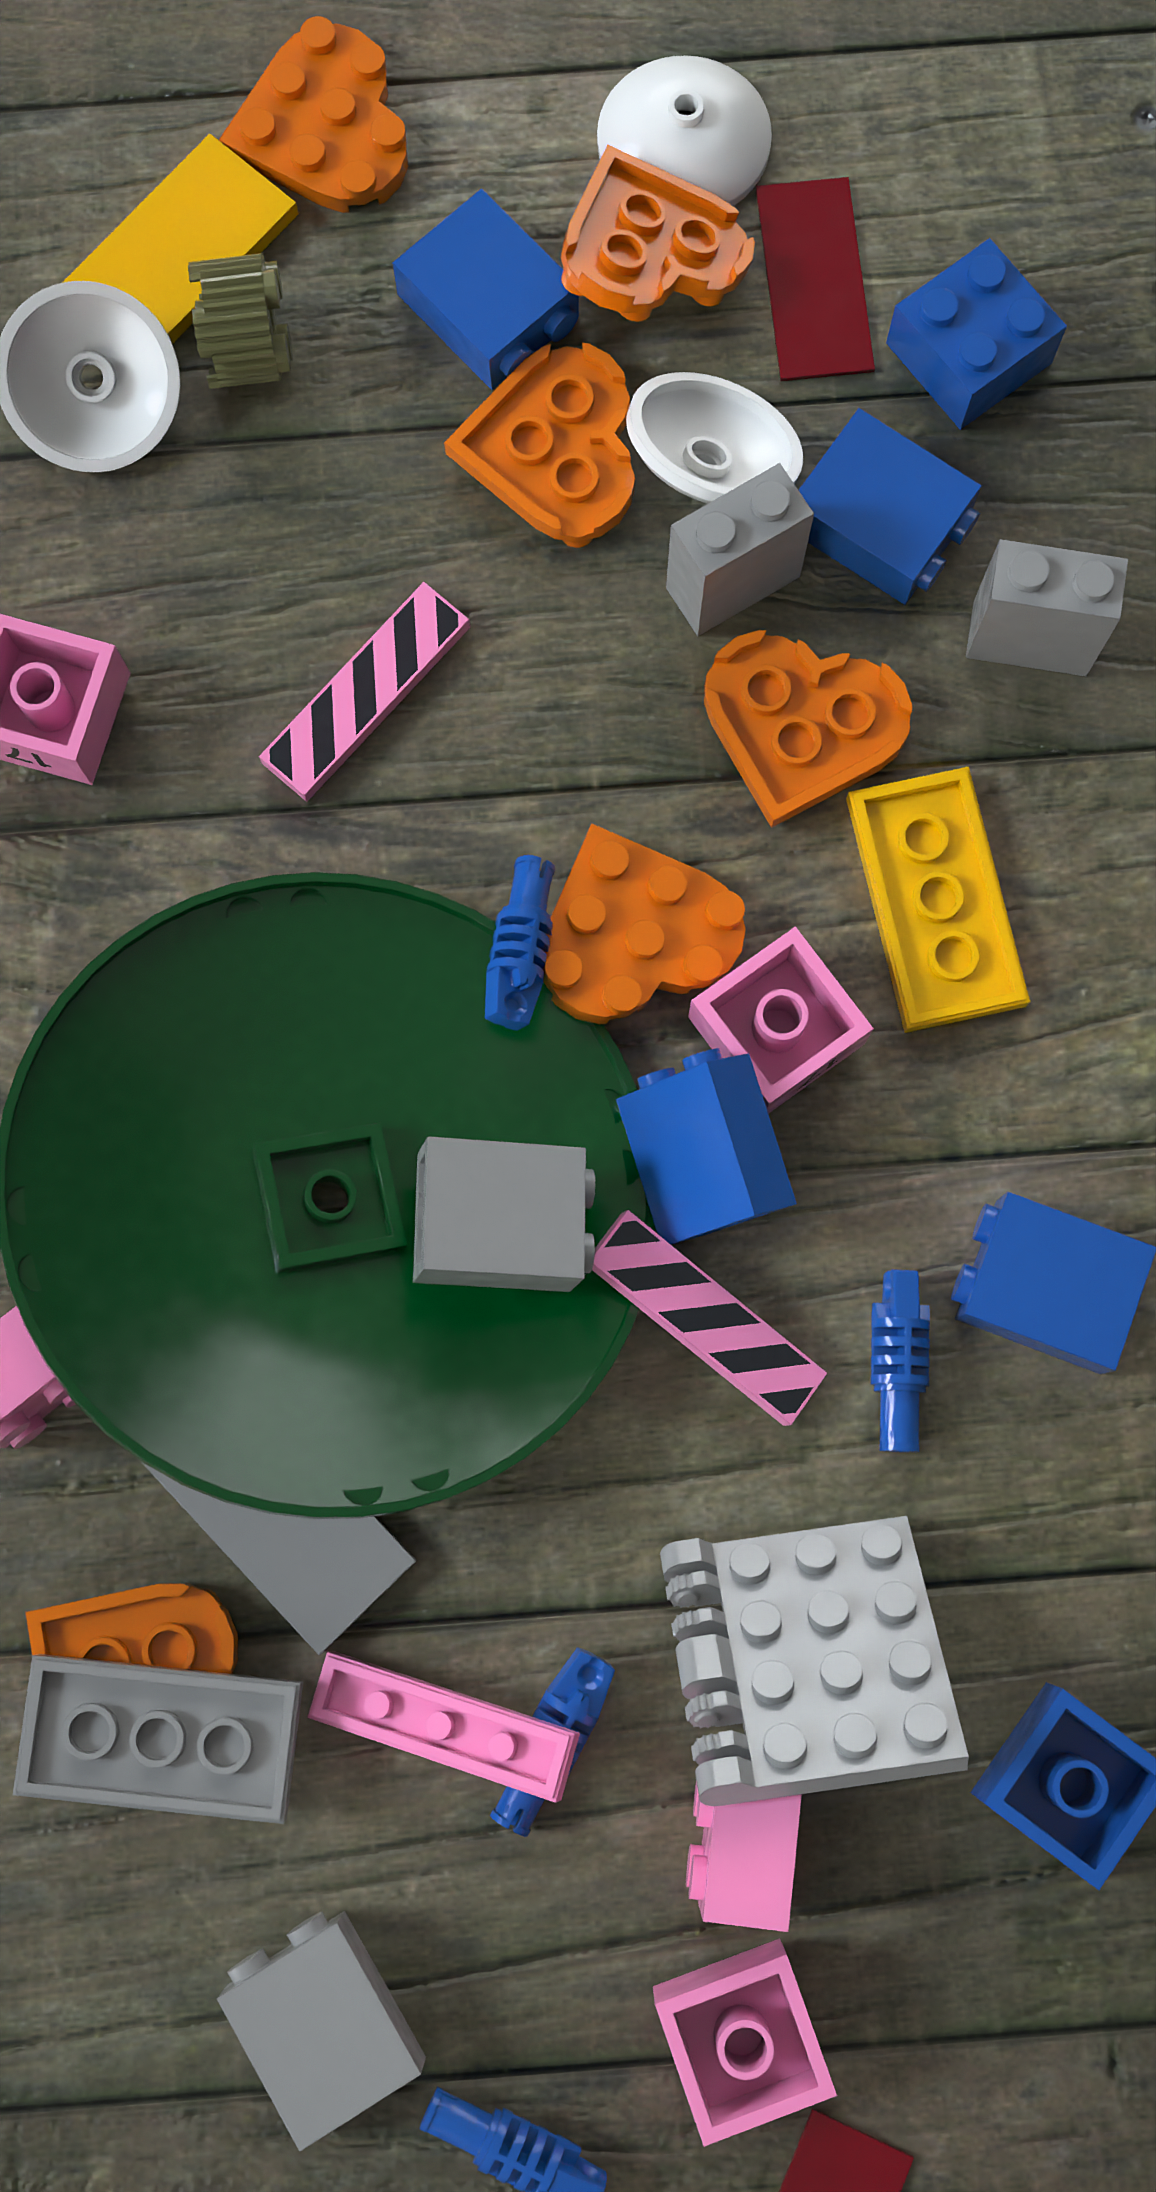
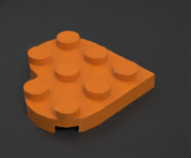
[219,16,408,213]
[560,144,755,322]
[444,343,635,548]
[704,630,912,828]
[543,823,746,1024]
[25,1583,238,1674]

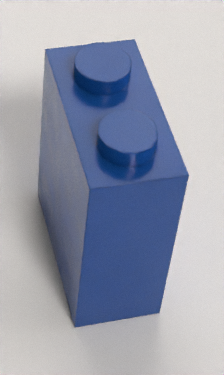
[392,188,579,390]
[799,408,981,605]
[616,1048,797,1245]
[951,1192,1156,1374]

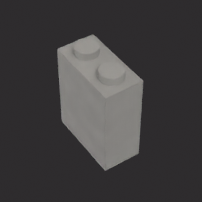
[666,463,814,636]
[966,539,1128,676]
[413,1137,595,1292]
[217,1911,426,2151]

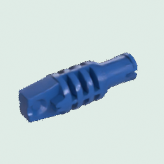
[485,855,555,1031]
[871,1269,930,1452]
[490,1647,615,1837]
[419,2086,607,2192]

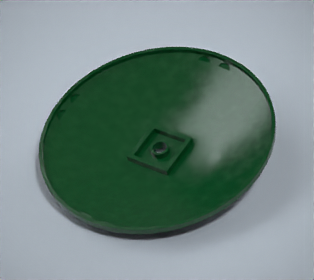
[0,872,657,1519]

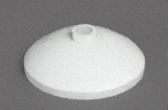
[597,56,772,206]
[0,281,181,472]
[626,372,803,504]

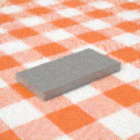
[141,1462,417,1655]
[13,1654,303,1824]

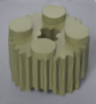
[188,253,293,389]

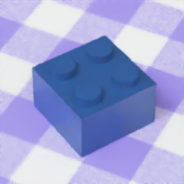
[886,238,1067,430]
[970,1682,1156,1890]

